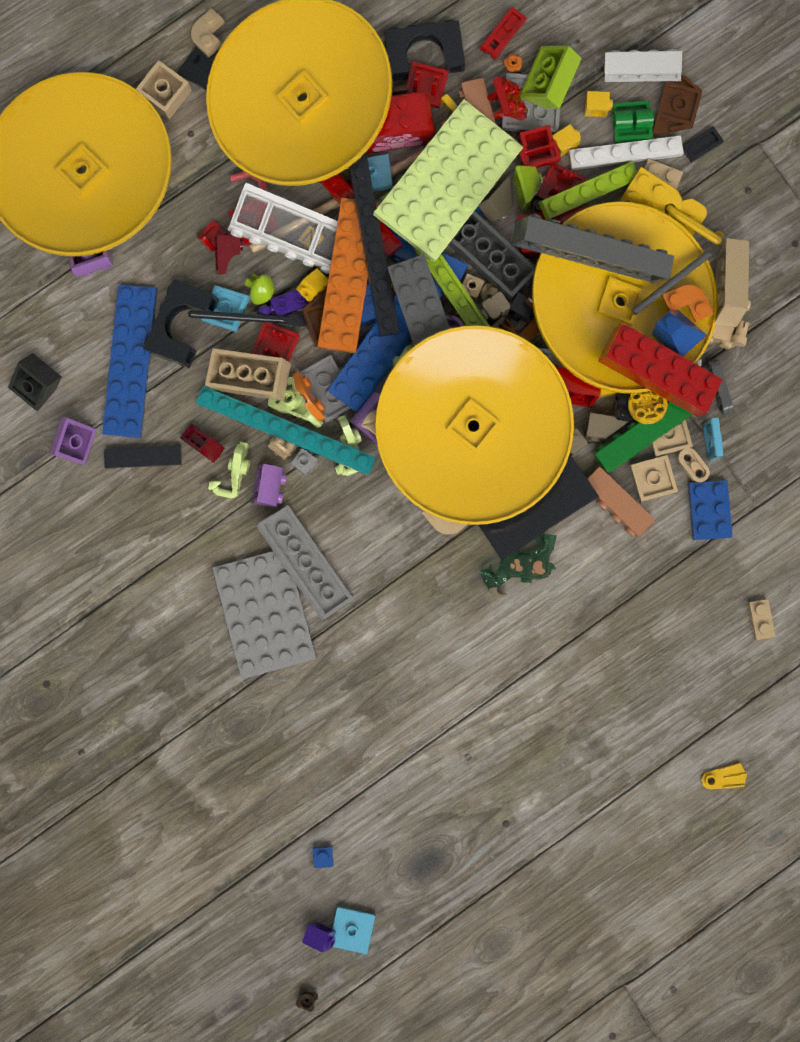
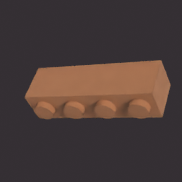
[458,78,496,124]
[587,466,655,538]

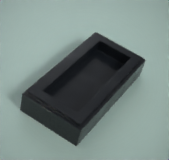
[683,126,724,164]

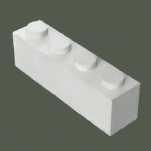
[605,49,682,82]

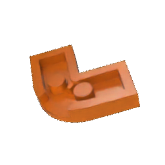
[662,285,714,322]
[293,371,325,422]

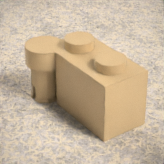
[709,320,750,349]

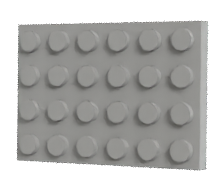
[212,551,317,679]

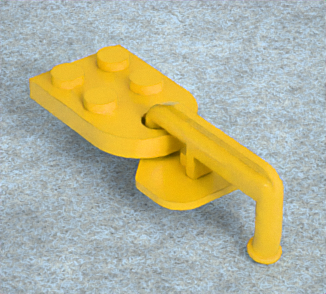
[620,167,724,245]

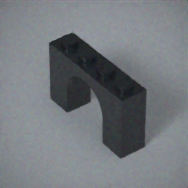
[384,20,465,81]
[143,279,219,369]

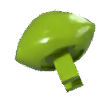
[245,274,275,305]

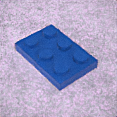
[688,480,732,540]

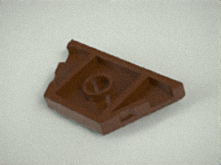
[652,75,703,136]
[302,287,352,354]

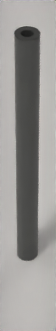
[631,251,711,315]

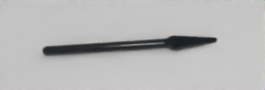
[188,310,306,327]

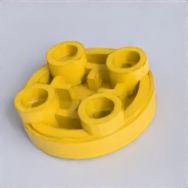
[628,391,667,424]

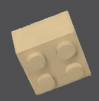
[136,60,192,120]

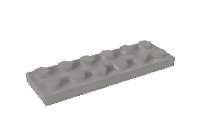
[256,505,353,621]

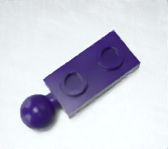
[257,289,312,316]

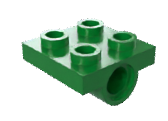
[612,101,654,142]

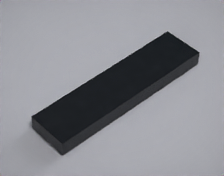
[104,446,182,469]

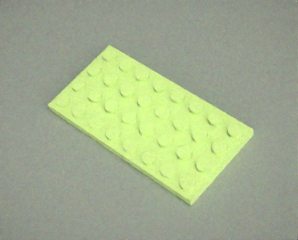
[373,99,523,262]

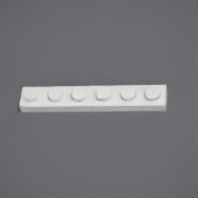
[569,135,684,171]

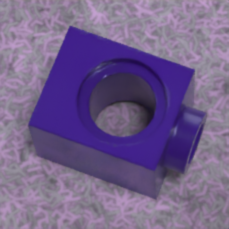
[302,921,336,952]

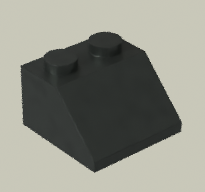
[8,353,62,411]

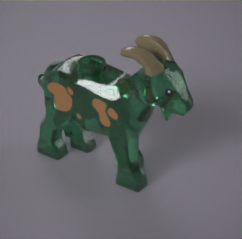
[480,534,557,598]

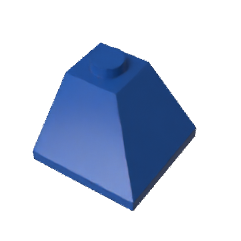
[652,310,707,357]

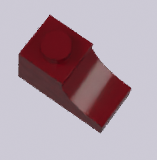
[214,235,243,275]
[180,423,225,463]

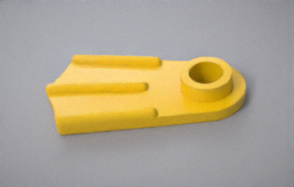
[701,762,747,789]

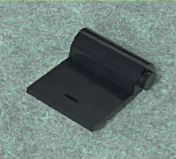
[177,46,221,91]

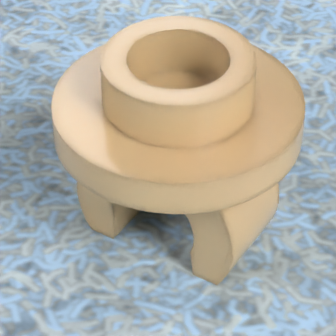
[481,283,498,301]

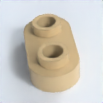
[677,448,710,482]

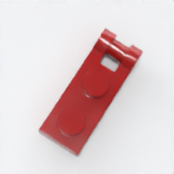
[480,7,527,61]

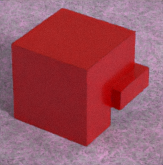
[518,125,561,168]

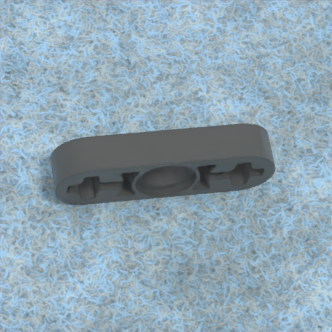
[707,359,733,415]

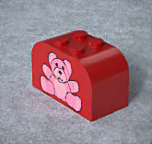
[366,93,435,154]

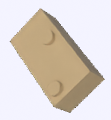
[715,238,751,327]
[205,348,291,401]

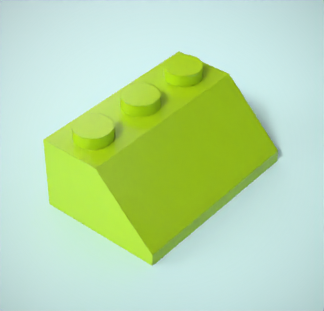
[520,46,582,109]

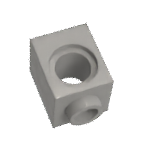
[291,448,319,477]

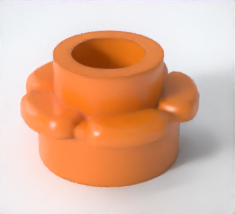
[504,54,522,73]

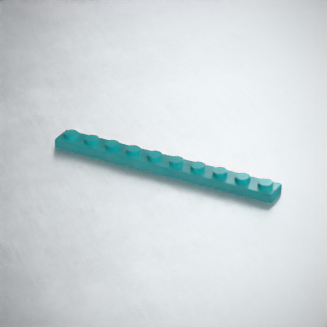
[196,386,377,476]

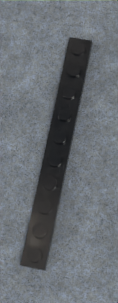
[348,152,399,337]

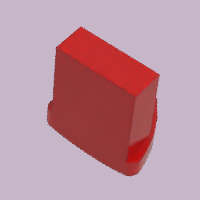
[197,220,227,252]

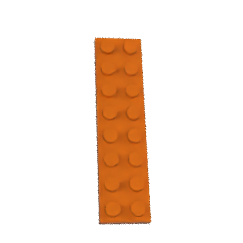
[318,198,380,353]

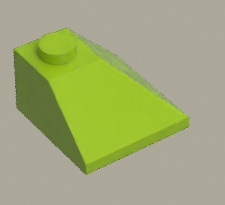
[512,166,543,214]

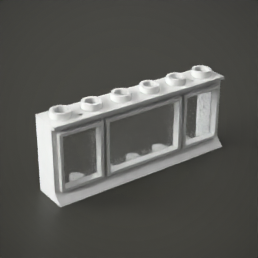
[228,183,338,274]

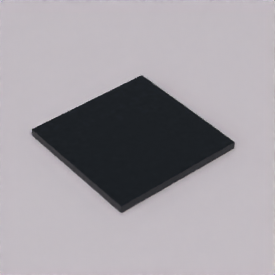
[478,454,599,560]

